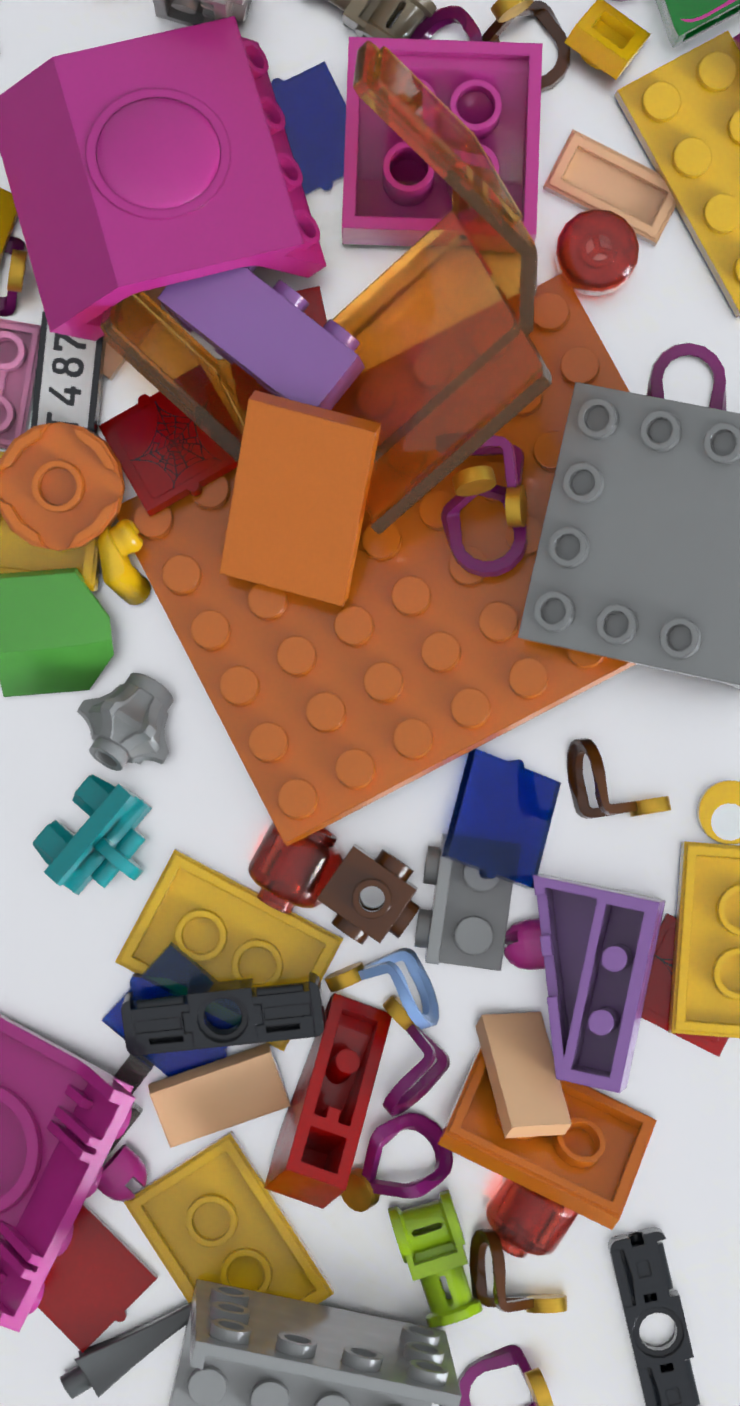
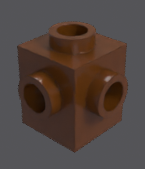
[317,844,420,945]

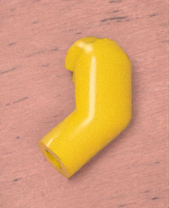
[97,519,151,605]

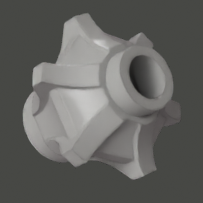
[77,673,173,771]

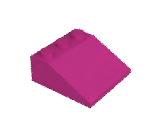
[342,37,543,251]

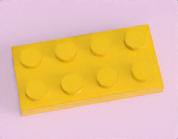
[614,31,740,317]

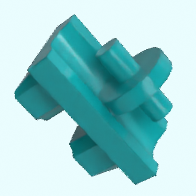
[33,774,152,895]

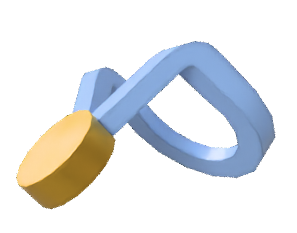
[325,948,439,1029]

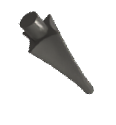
[60,1301,192,1399]

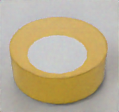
[697,780,740,844]

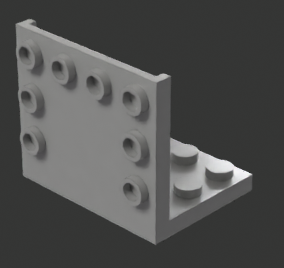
[518,382,740,689]
[168,1279,462,1406]

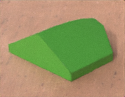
[0,568,114,697]

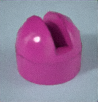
[504,918,545,970]
[97,1144,148,1202]

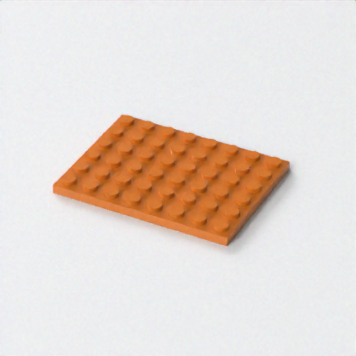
[117,272,636,847]

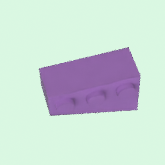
[157,266,365,410]
[533,874,666,1093]

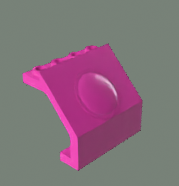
[0,16,327,341]
[0,1014,136,1332]

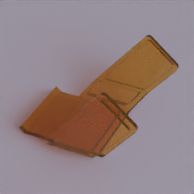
[100,40,552,535]

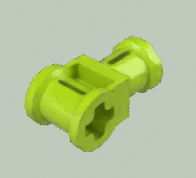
[388,1189,483,1328]

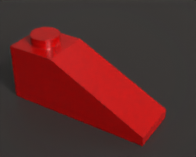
[264,993,392,1209]

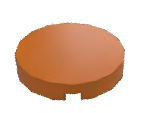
[0,422,125,551]

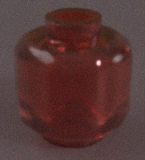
[554,209,639,296]
[248,823,343,914]
[485,1177,579,1258]

